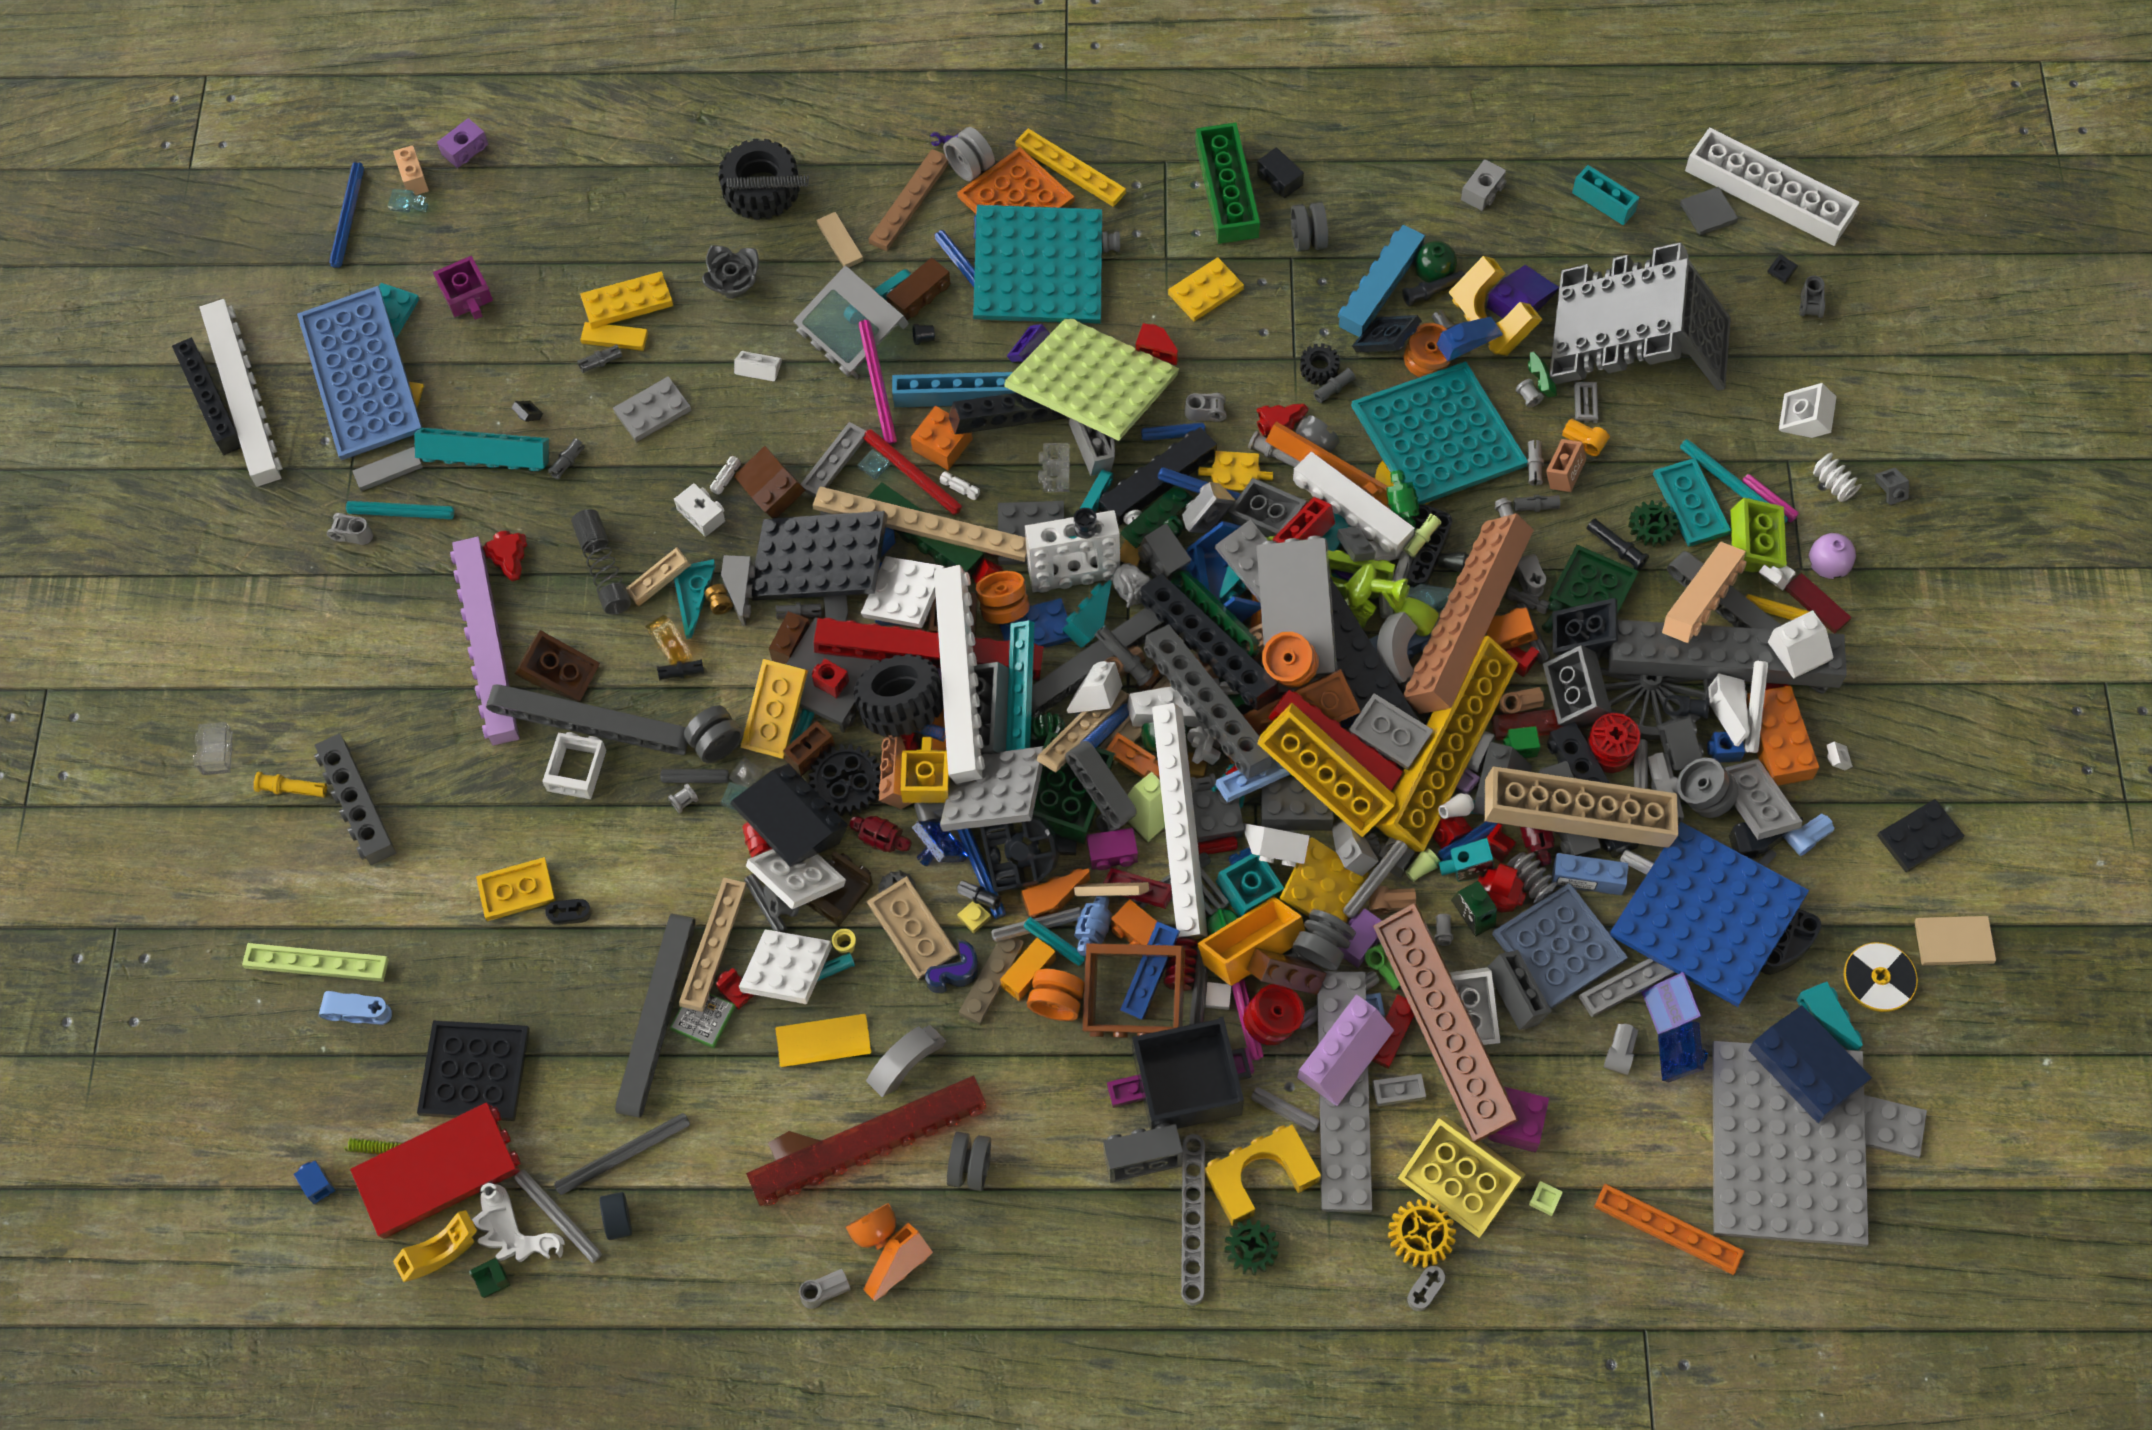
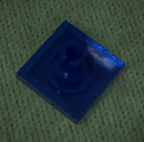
[912,821,969,866]
[1658,1021,1708,1082]

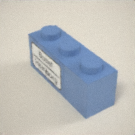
[1551,853,1628,895]

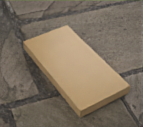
[867,876,958,981]

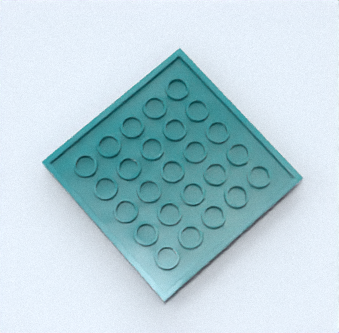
[973,205,1102,324]
[1351,362,1528,504]

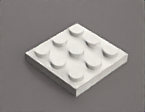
[861,556,944,628]
[746,849,846,909]
[739,929,832,1004]

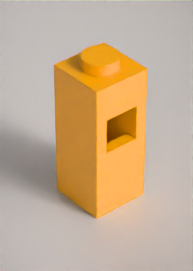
[1000,938,1056,1002]

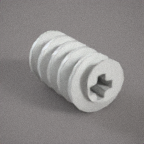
[1813,452,1862,502]

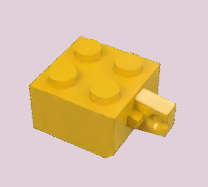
[900,737,950,803]

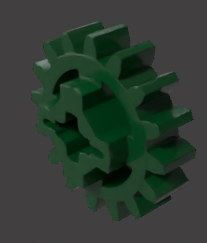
[1628,500,1678,547]
[1224,1219,1279,1275]

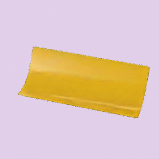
[775,1014,871,1067]

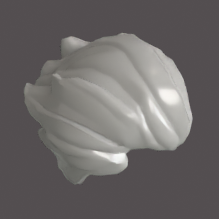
[1112,563,1152,608]

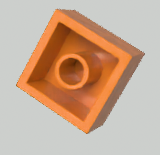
[911,406,973,471]

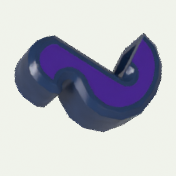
[925,940,978,993]

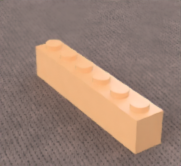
[1662,542,1747,643]

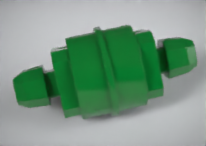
[1386,470,1420,531]

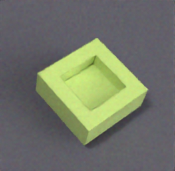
[1529,1181,1563,1216]

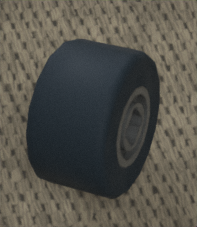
[599,1192,632,1240]

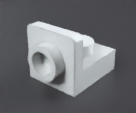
[1759,565,1795,591]

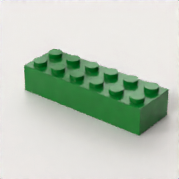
[1195,122,1260,244]

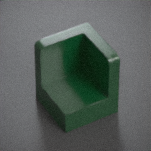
[469,1257,510,1298]

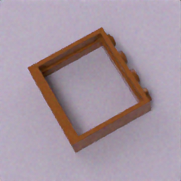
[1083,943,1185,1038]

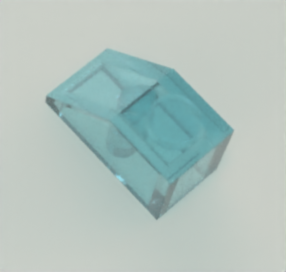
[1404,584,1453,612]

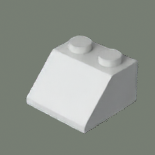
[1779,383,1837,438]
[1768,611,1834,679]
[1067,661,1122,713]

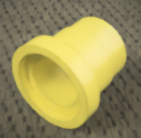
[832,929,856,955]

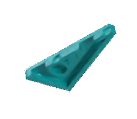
[674,559,716,639]

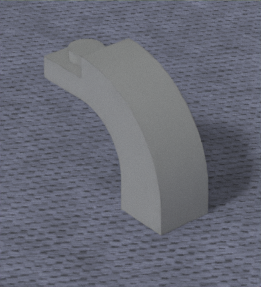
[1377,612,1417,692]
[866,1025,946,1097]

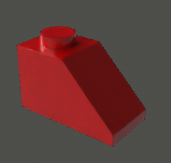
[1135,323,1178,365]

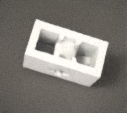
[674,483,725,537]

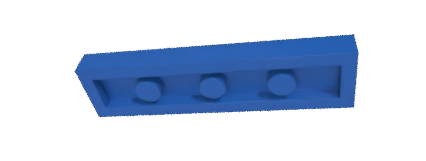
[1120,921,1180,1020]

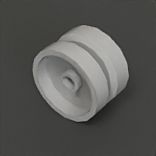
[943,127,995,181]

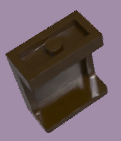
[805,851,873,927]

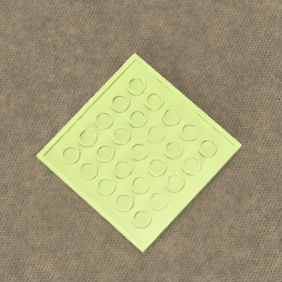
[1004,319,1179,441]

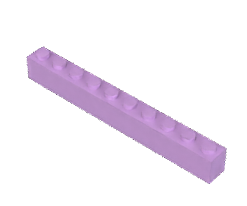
[450,537,520,746]

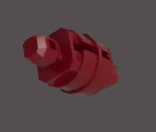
[849,816,912,853]
[1519,826,1555,867]

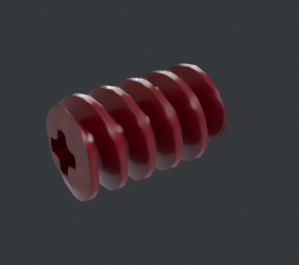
[1164,938,1198,991]

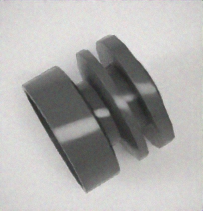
[1293,909,1356,970]

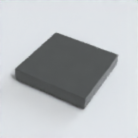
[1680,187,1738,236]

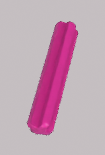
[1742,474,1799,522]

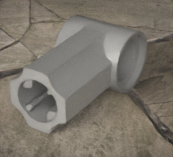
[1604,1024,1638,1075]
[799,1269,851,1309]

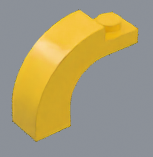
[393,1210,477,1282]

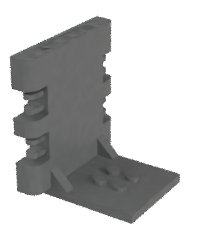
[1550,242,1731,391]

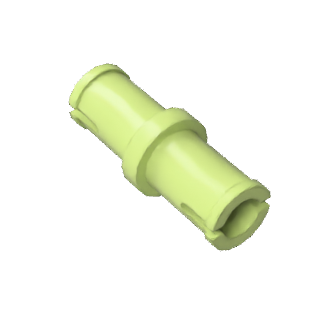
[1403,514,1442,558]

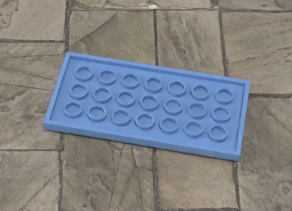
[297,286,423,460]

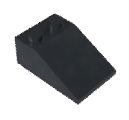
[1553,598,1618,657]

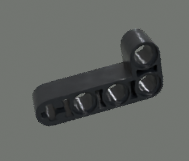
[1407,504,1452,594]

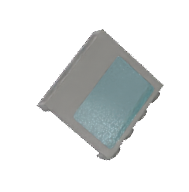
[793,265,909,380]

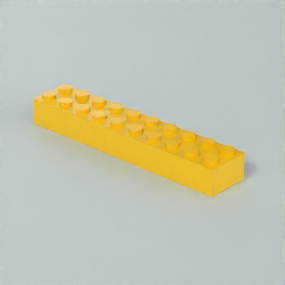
[1375,636,1518,852]

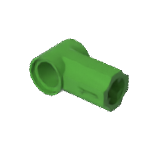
[1365,943,1401,990]

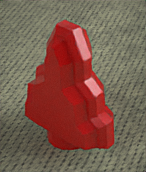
[1257,403,1309,437]
[482,531,527,582]

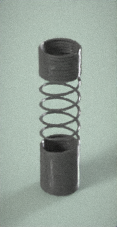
[571,509,631,615]

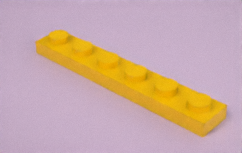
[1015,128,1126,207]

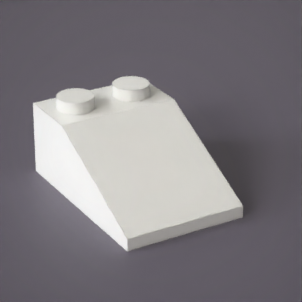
[1243,823,1309,867]
[1449,968,1500,1045]

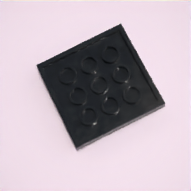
[417,1020,530,1121]

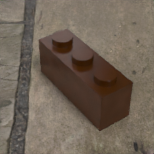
[886,257,951,320]
[1247,948,1327,995]

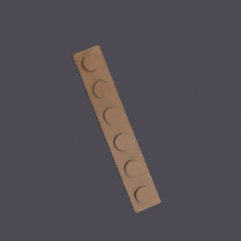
[869,149,949,251]

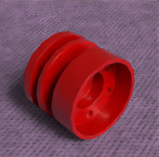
[1587,713,1640,773]

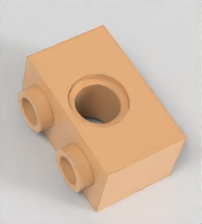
[393,145,429,197]

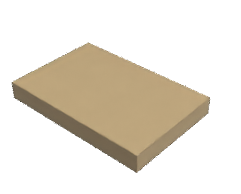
[1914,916,1996,966]

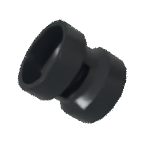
[1074,508,1097,539]

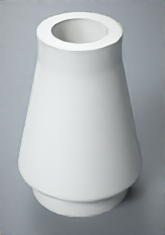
[1439,793,1474,819]

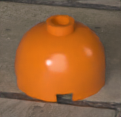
[845,1203,896,1250]

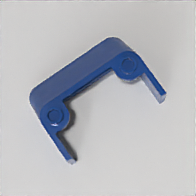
[1186,521,1261,622]

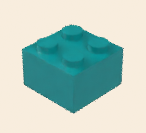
[1216,854,1284,917]

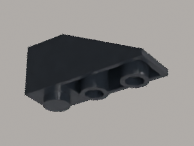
[1729,817,1803,859]

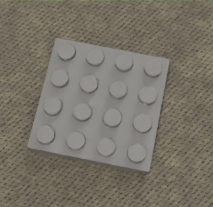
[940,746,1044,831]

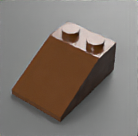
[734,446,806,519]
[514,630,600,702]

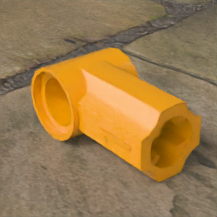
[1562,418,1610,456]

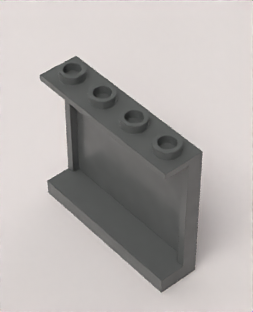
[786,617,882,733]

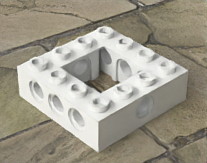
[1025,510,1120,593]

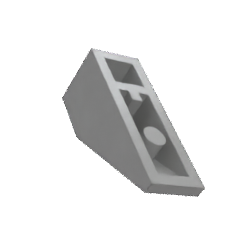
[1332,818,1379,876]

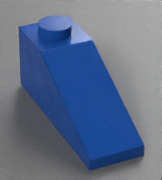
[1436,317,1503,361]

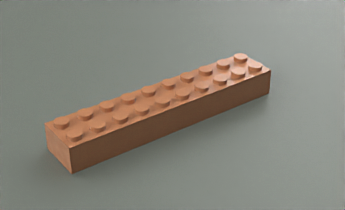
[1403,513,1534,714]

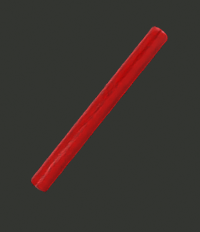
[863,429,962,515]

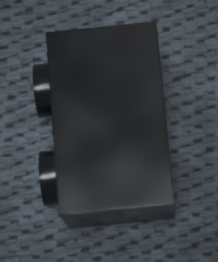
[1257,147,1304,198]

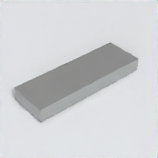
[353,447,423,491]

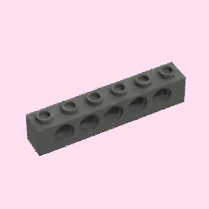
[314,733,396,865]

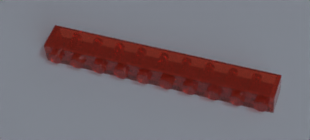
[746,1075,986,1206]

